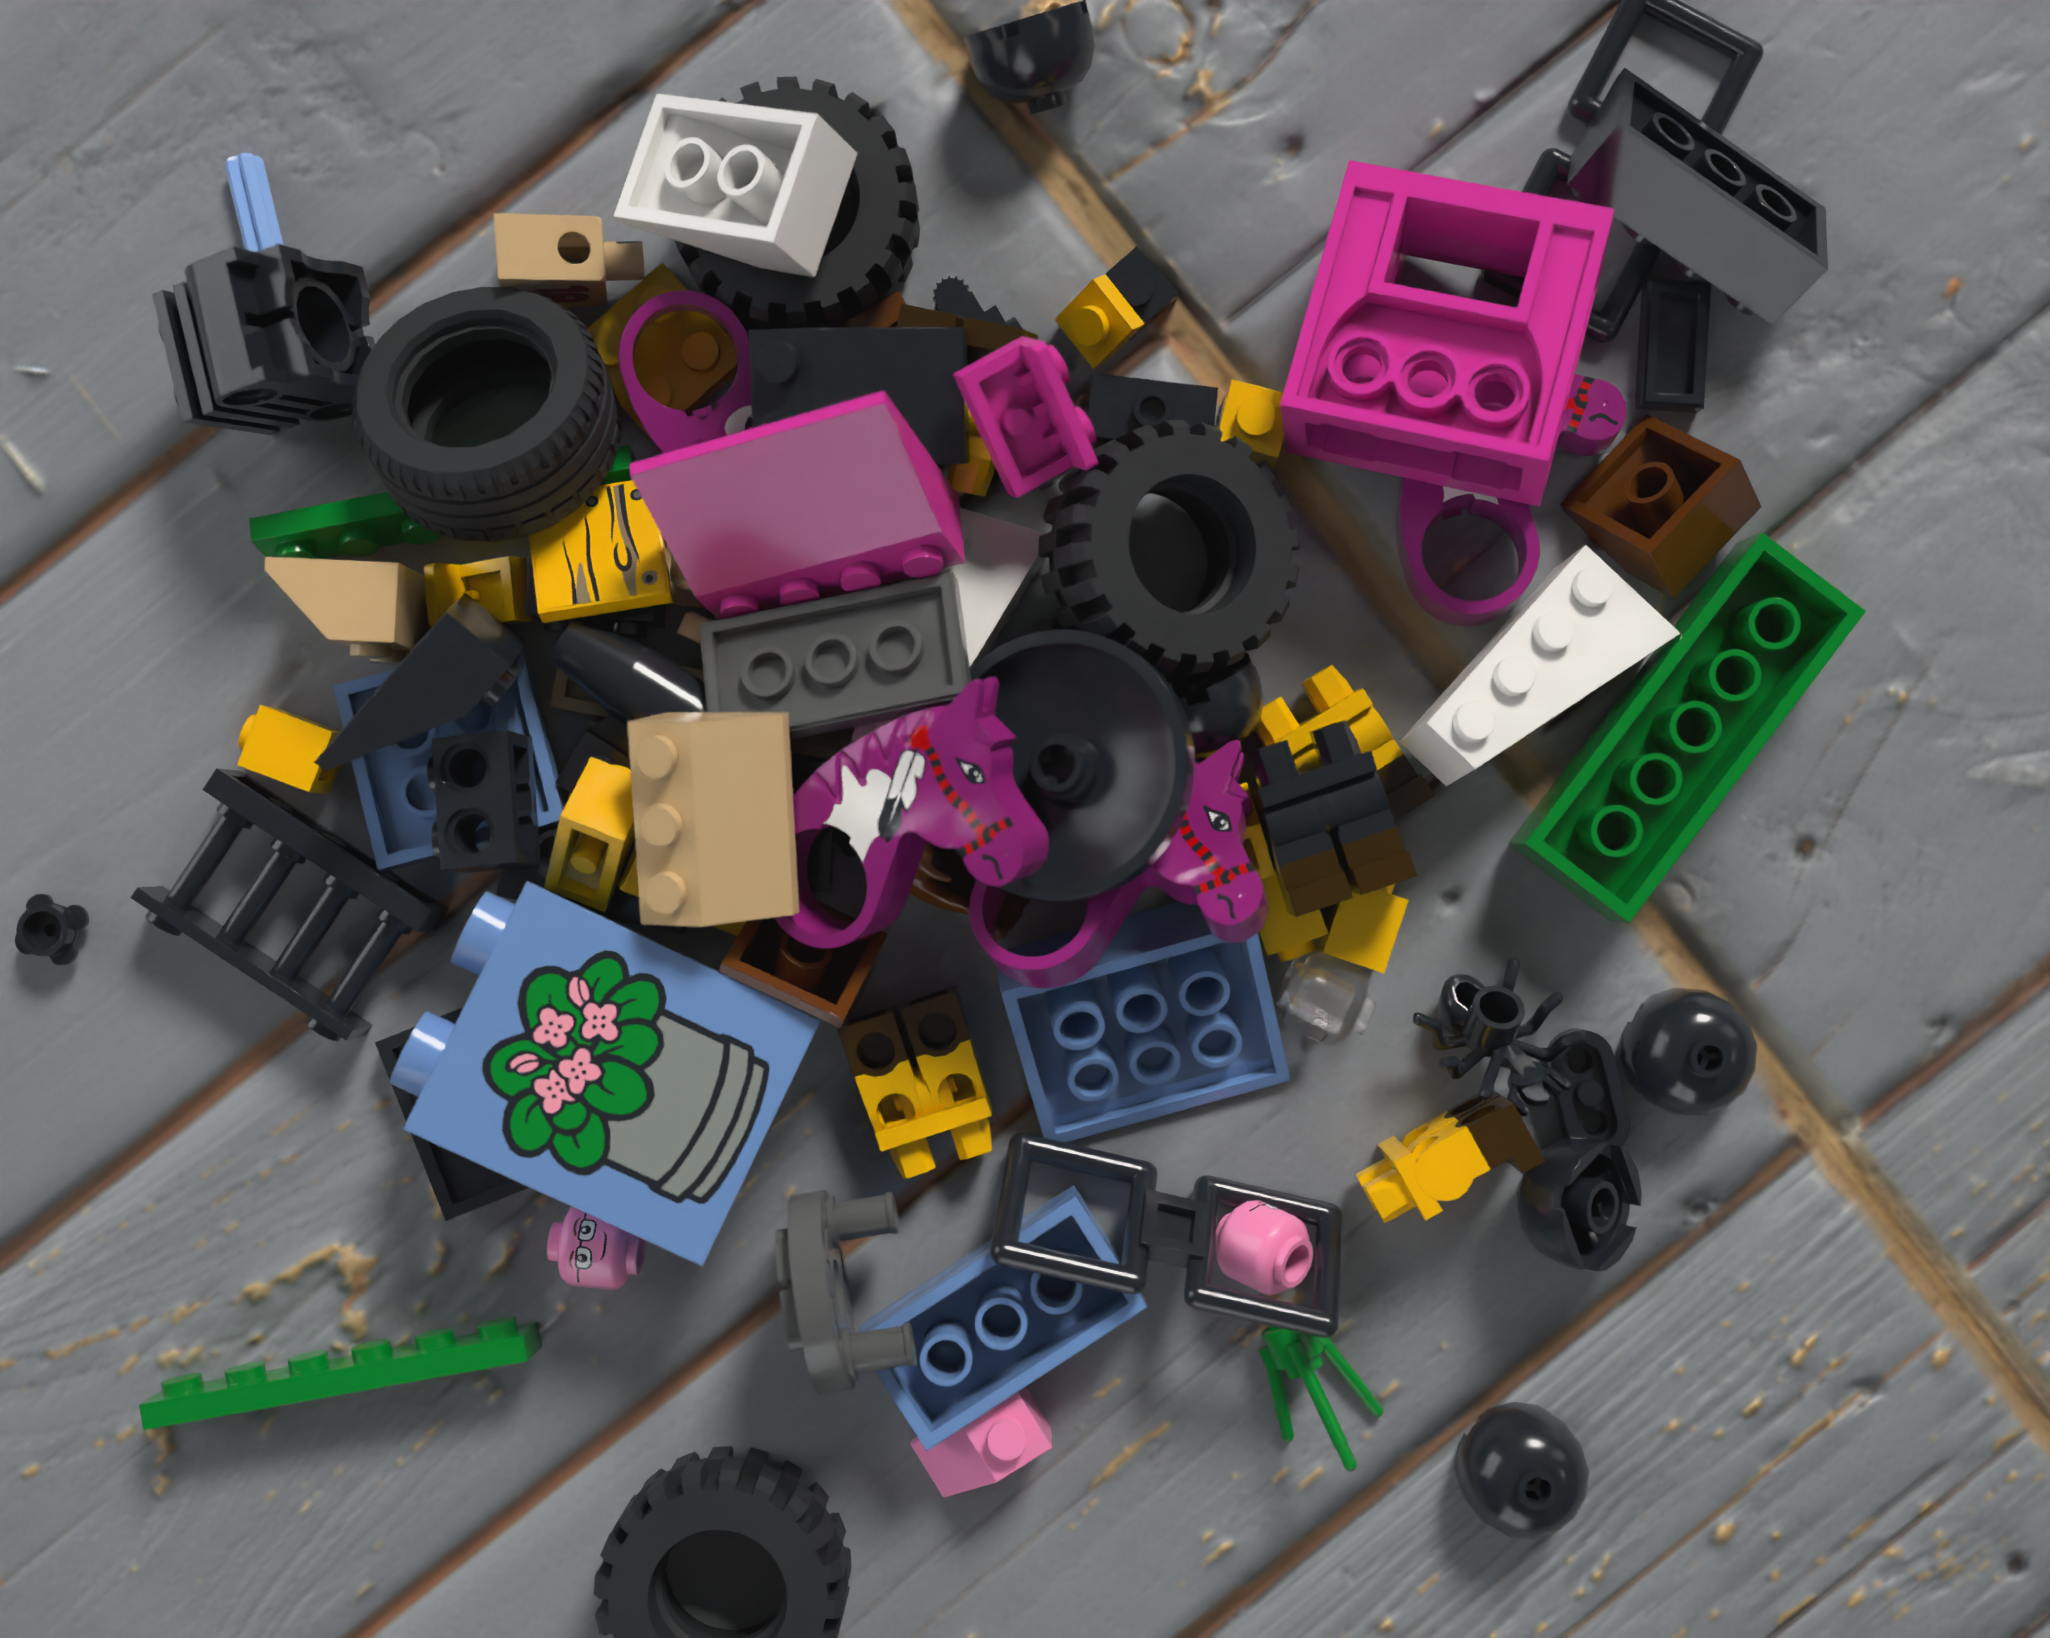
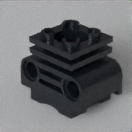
[152,244,375,435]

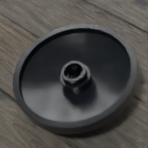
[954,629,1195,902]

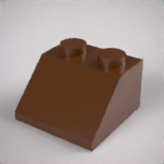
[1560,414,1762,599]
[719,901,888,1028]

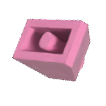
[910,1387,1052,1498]

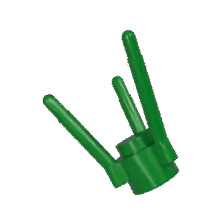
[1258,1326,1383,1471]

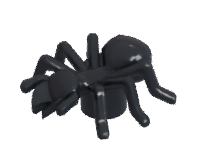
[1413,958,1586,1117]

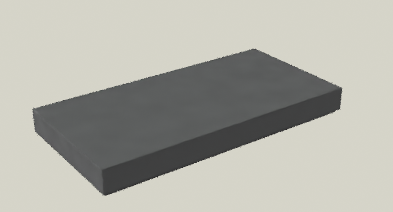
[699,572,971,740]

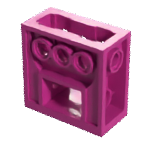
[1280,160,1615,507]

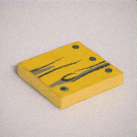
[529,480,673,623]

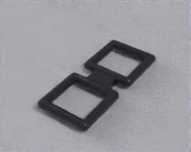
[1481,0,1763,343]
[990,1133,1342,1338]

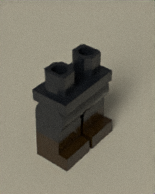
[1250,720,1418,917]

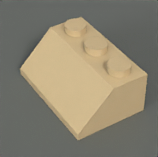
[628,712,799,927]

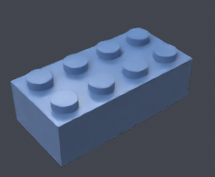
[858,1185,1147,1451]

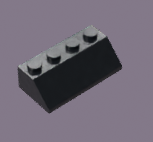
[1567,68,1828,325]

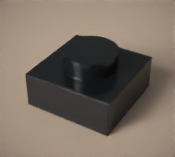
[1105,246,1179,341]

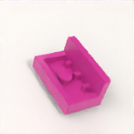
[953,336,1098,498]

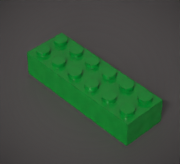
[1508,532,1866,923]

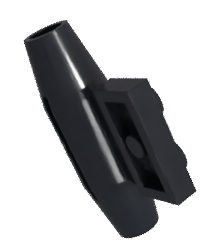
[550,618,799,793]

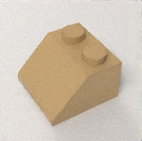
[264,557,431,665]

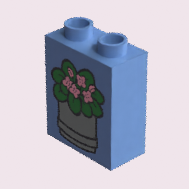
[390,882,821,1266]

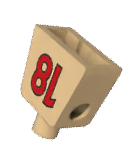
[494,213,645,308]

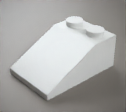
[613,94,858,277]

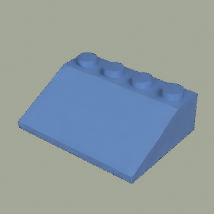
[995,901,1290,1143]

